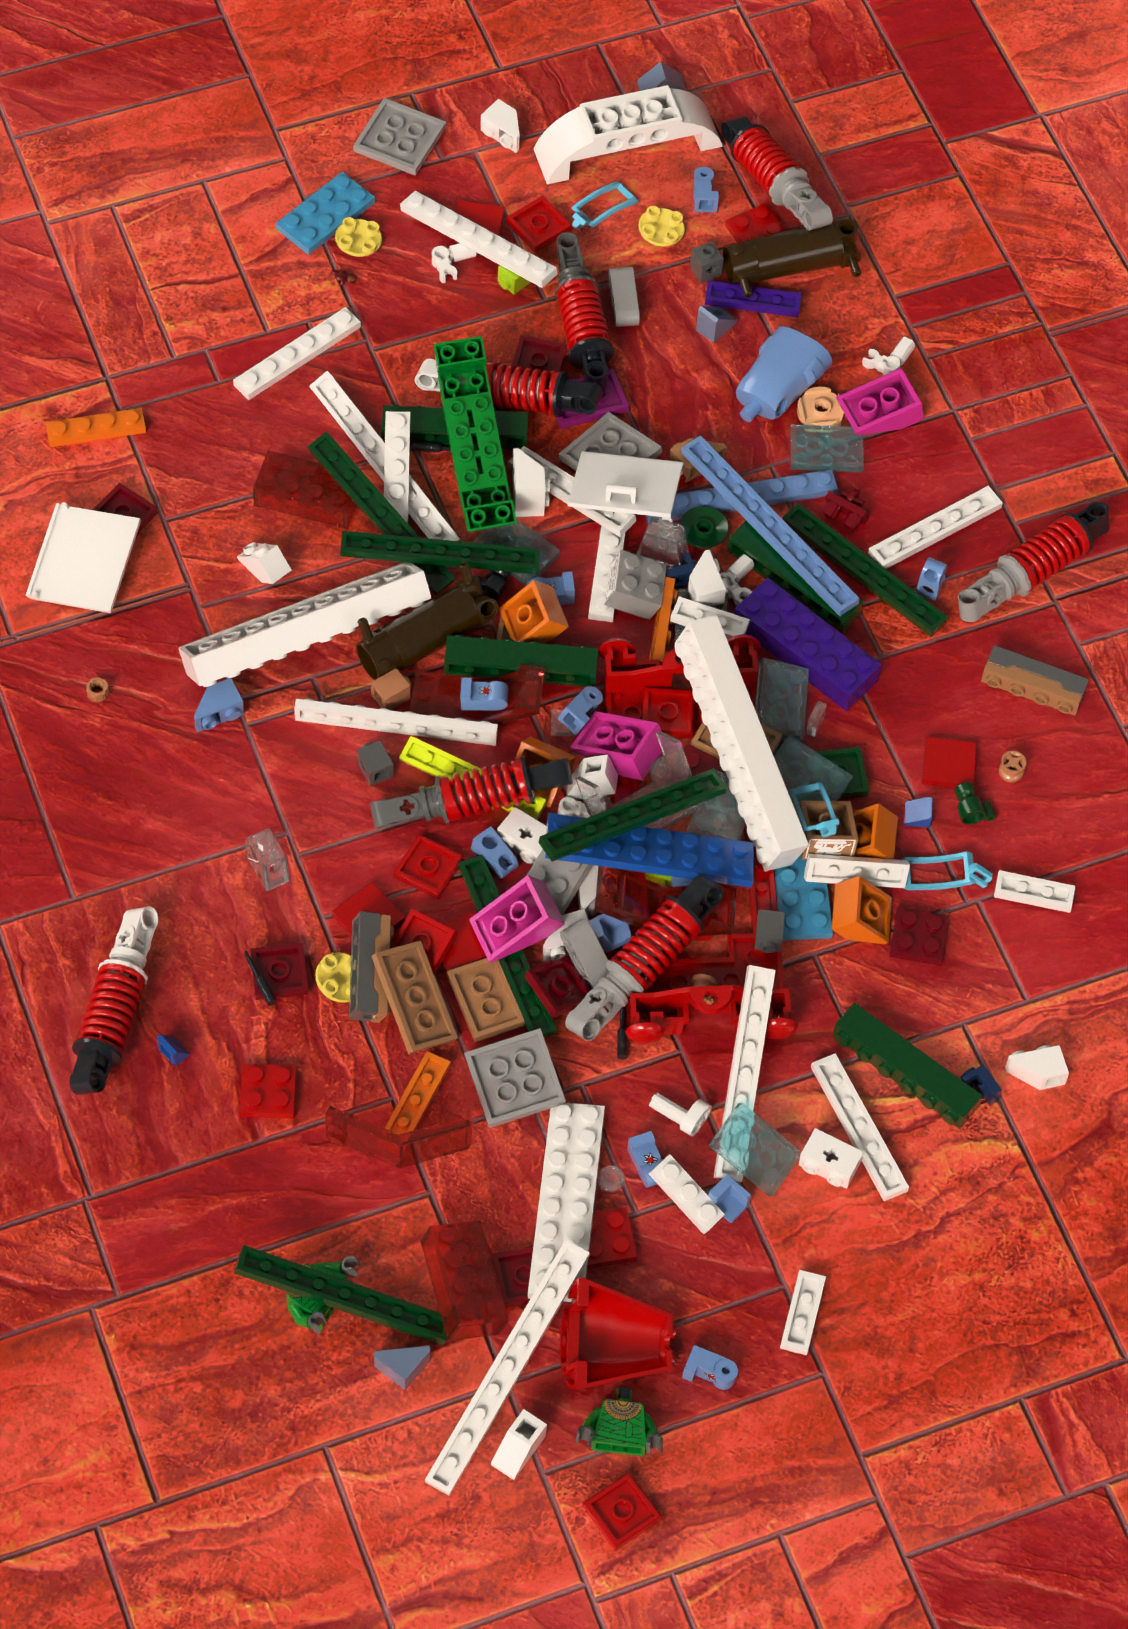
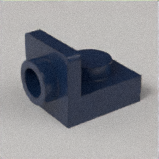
[665,552,697,589]
[961,1065,1002,1106]

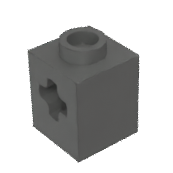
[690,241,723,284]
[357,740,393,786]
[754,909,785,953]

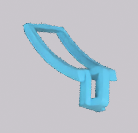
[571,181,639,229]
[788,782,839,838]
[902,852,993,890]

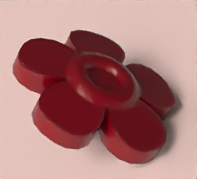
[331,269,358,285]

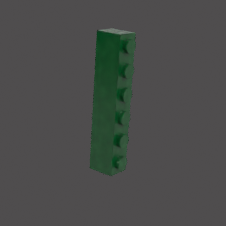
[381,405,528,449]
[727,520,863,634]
[444,635,598,687]
[833,1003,983,1129]

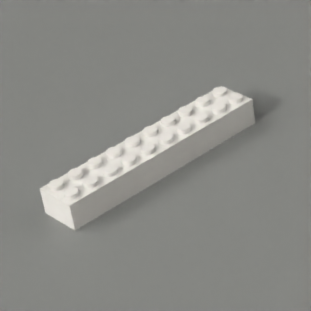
[178,562,431,687]
[675,615,809,872]

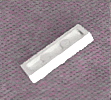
[670,597,750,640]
[994,870,1075,913]
[648,1154,725,1234]
[780,1270,826,1355]

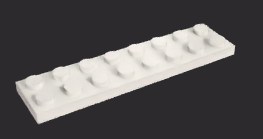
[528,1103,605,1302]

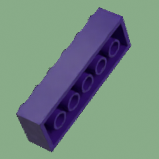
[734,578,882,712]

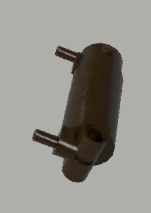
[723,219,862,298]
[356,562,498,680]

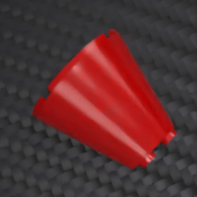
[560,1278,676,1390]

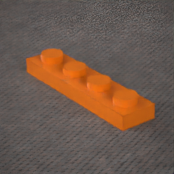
[45,408,146,447]
[649,577,678,665]
[379,1051,451,1154]

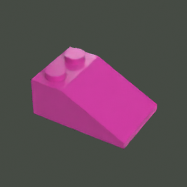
[836,368,924,436]
[571,711,667,780]
[469,875,565,963]

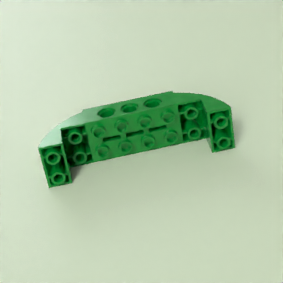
[433,336,517,532]

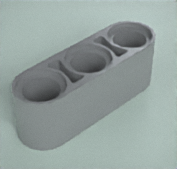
[608,267,639,327]
[560,919,609,990]

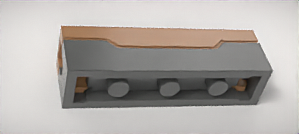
[981,645,1089,716]
[349,911,394,1023]

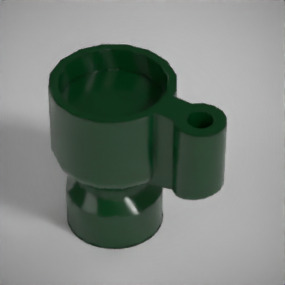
[954,782,996,825]

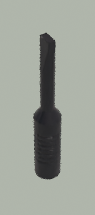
[412,441,450,453]
[244,951,277,1006]
[617,1007,628,1060]

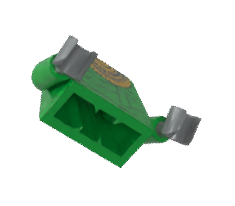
[286,1255,361,1334]
[575,1387,663,1457]

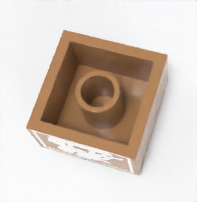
[797,801,858,860]

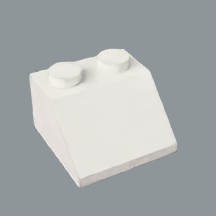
[512,448,550,517]

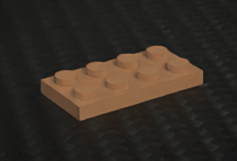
[371,941,458,1054]

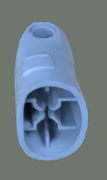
[736,326,832,422]

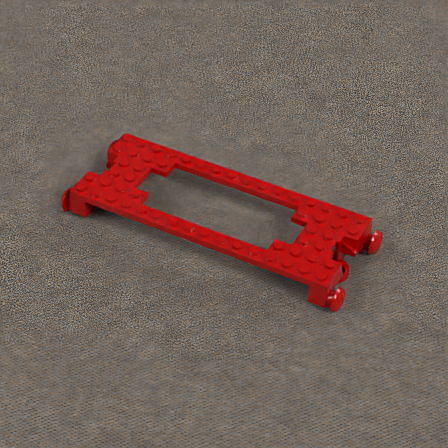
[598,634,798,1044]

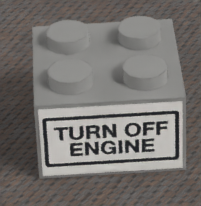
[604,550,667,620]

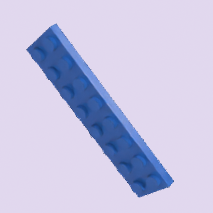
[545,813,753,888]

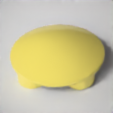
[638,206,685,247]
[335,217,382,257]
[316,952,351,1003]

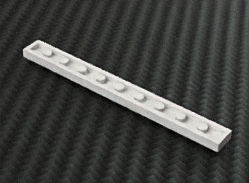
[309,371,463,542]
[425,1239,590,1496]

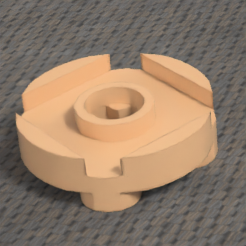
[797,387,845,431]

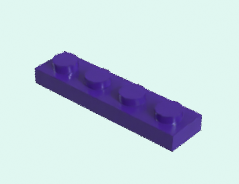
[705,281,802,318]

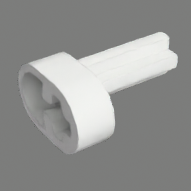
[649,1093,712,1137]

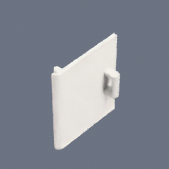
[568,451,684,518]
[26,502,141,613]

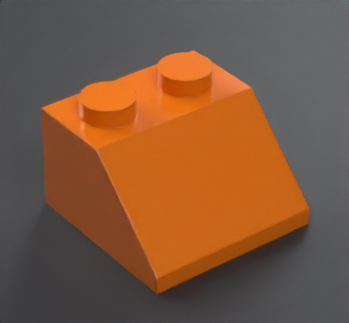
[499,580,569,643]
[515,736,576,808]
[853,803,898,860]
[832,876,892,944]

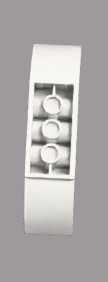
[534,85,723,184]

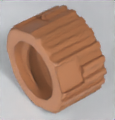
[86,677,109,703]

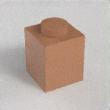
[371,668,412,710]

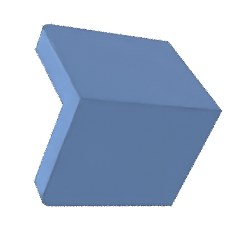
[590,907,633,953]
[708,1174,751,1223]

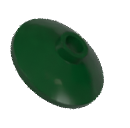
[679,506,728,549]

